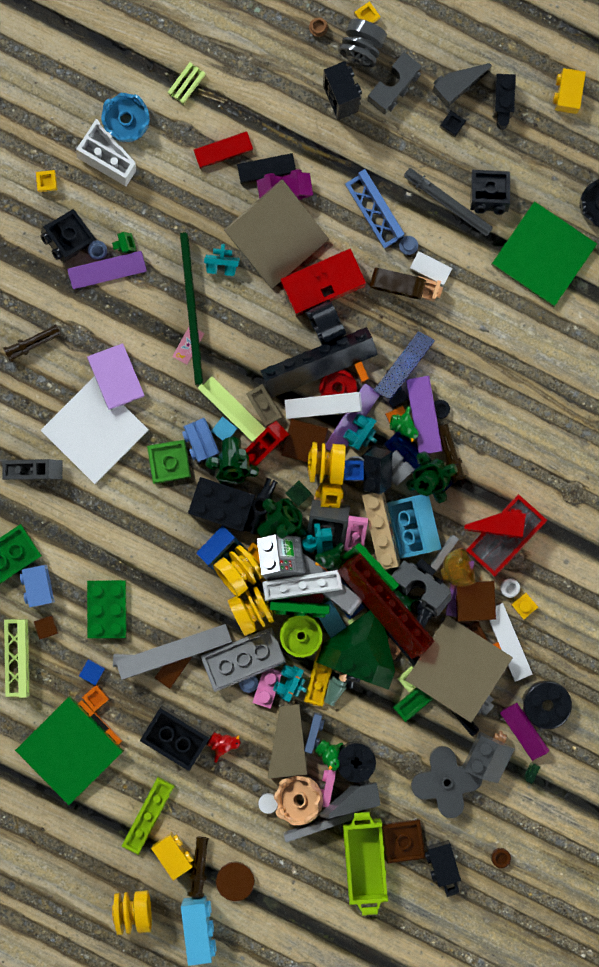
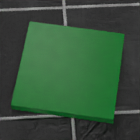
[491,201,597,307]
[15,696,124,805]

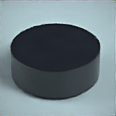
[434,400,450,419]

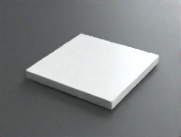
[41,376,149,484]

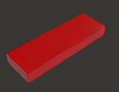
[193,131,253,169]

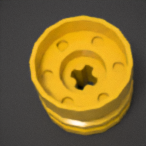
[307,442,346,485]
[213,545,263,597]
[227,586,275,636]
[112,890,152,935]

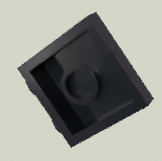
[470,170,510,215]
[40,209,96,263]

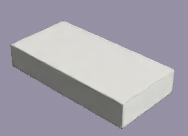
[410,251,452,286]

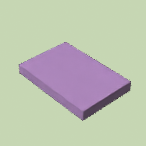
[87,343,144,410]

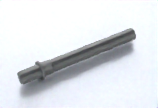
[404,168,493,236]

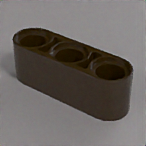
[369,268,426,300]

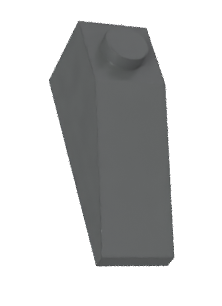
[432,63,492,108]
[2,459,63,480]
[320,779,381,818]

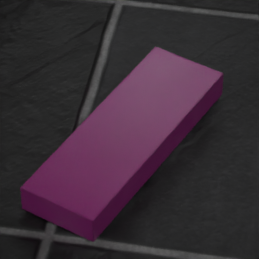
[500,702,549,761]

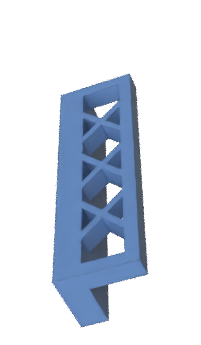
[345,169,404,249]

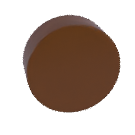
[491,848,511,868]

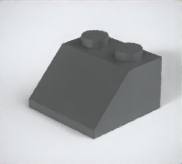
[306,500,350,547]
[463,731,515,783]

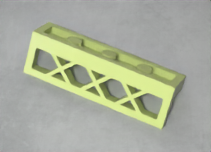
[198,376,266,442]
[4,619,30,698]

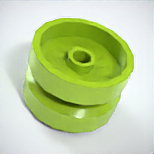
[280,614,323,658]

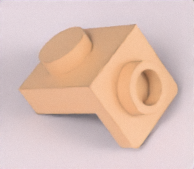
[418,276,443,302]

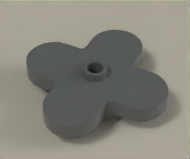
[411,746,482,818]

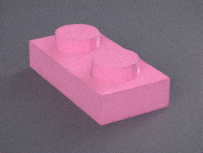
[344,516,368,551]
[252,668,282,709]
[321,770,336,807]

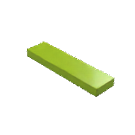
[122,777,175,855]

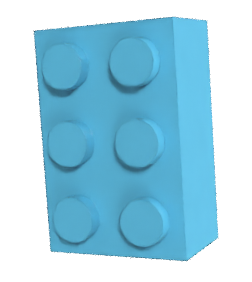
[181,895,217,966]

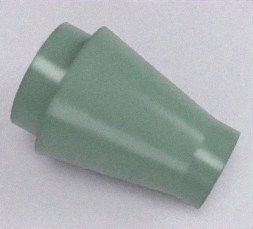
[324,676,347,706]

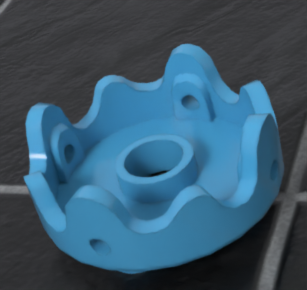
[101,93,150,142]

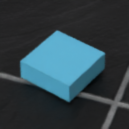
[211,416,238,441]

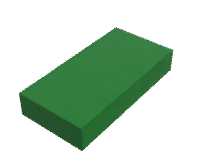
[393,688,433,722]

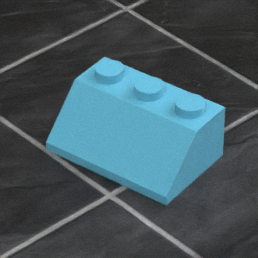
[387,495,442,559]

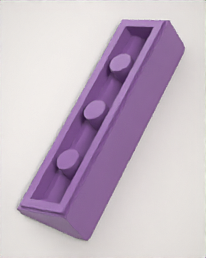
[67,251,147,289]
[406,376,442,454]
[325,383,380,452]

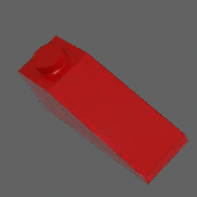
[245,420,289,466]
[464,509,526,539]

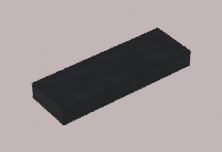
[237,153,296,184]

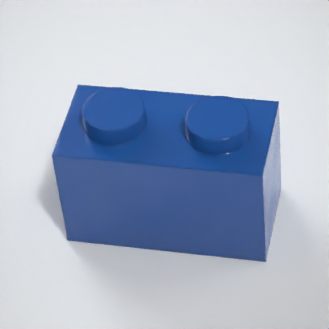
[196,525,244,572]

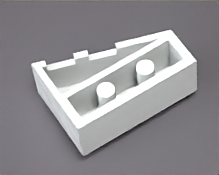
[76,119,136,186]

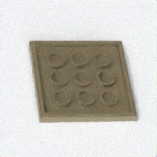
[224,180,329,288]
[405,616,513,723]

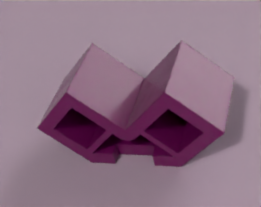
[257,170,313,200]

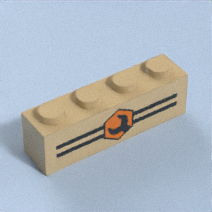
[362,492,401,569]

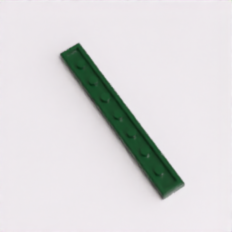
[180,232,204,387]

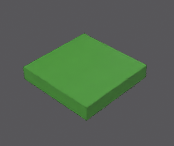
[147,440,191,484]

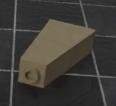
[268,700,307,779]

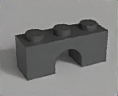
[367,52,422,115]
[392,561,451,617]

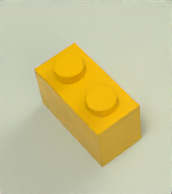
[553,68,586,114]
[151,832,194,881]

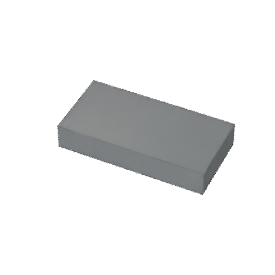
[430,535,459,571]

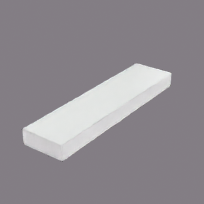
[285,392,362,419]
[262,570,342,602]
[489,603,533,682]

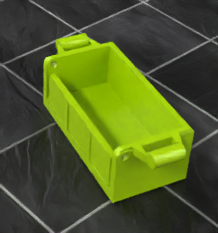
[343,812,388,916]

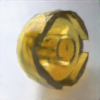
[441,548,476,587]

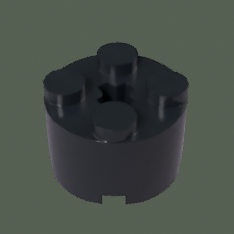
[306,300,346,345]
[338,741,376,783]

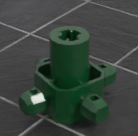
[206,437,259,485]
[406,451,458,504]
[258,498,307,539]

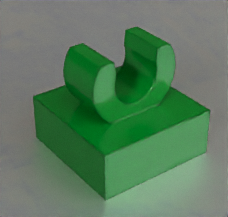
[112,232,137,254]

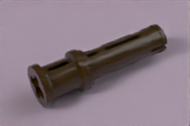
[3,325,61,362]
[438,424,467,483]
[187,836,209,898]

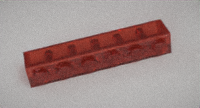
[337,553,434,659]

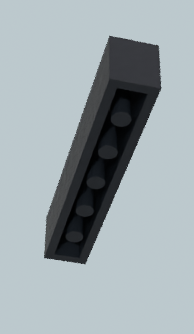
[260,327,378,398]

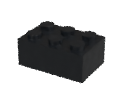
[323,61,362,120]
[188,477,255,532]
[140,706,211,771]

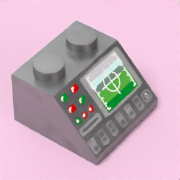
[257,535,305,581]

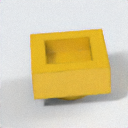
[354,1,381,23]
[36,170,57,192]
[511,592,538,619]

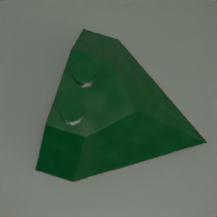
[316,604,395,690]

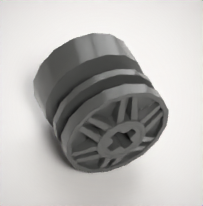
[338,18,387,67]

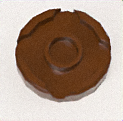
[216,861,255,901]

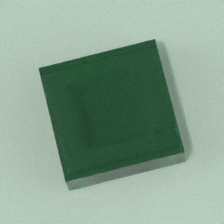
[285,480,312,507]
[523,762,540,784]

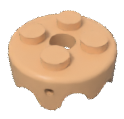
[274,775,323,825]

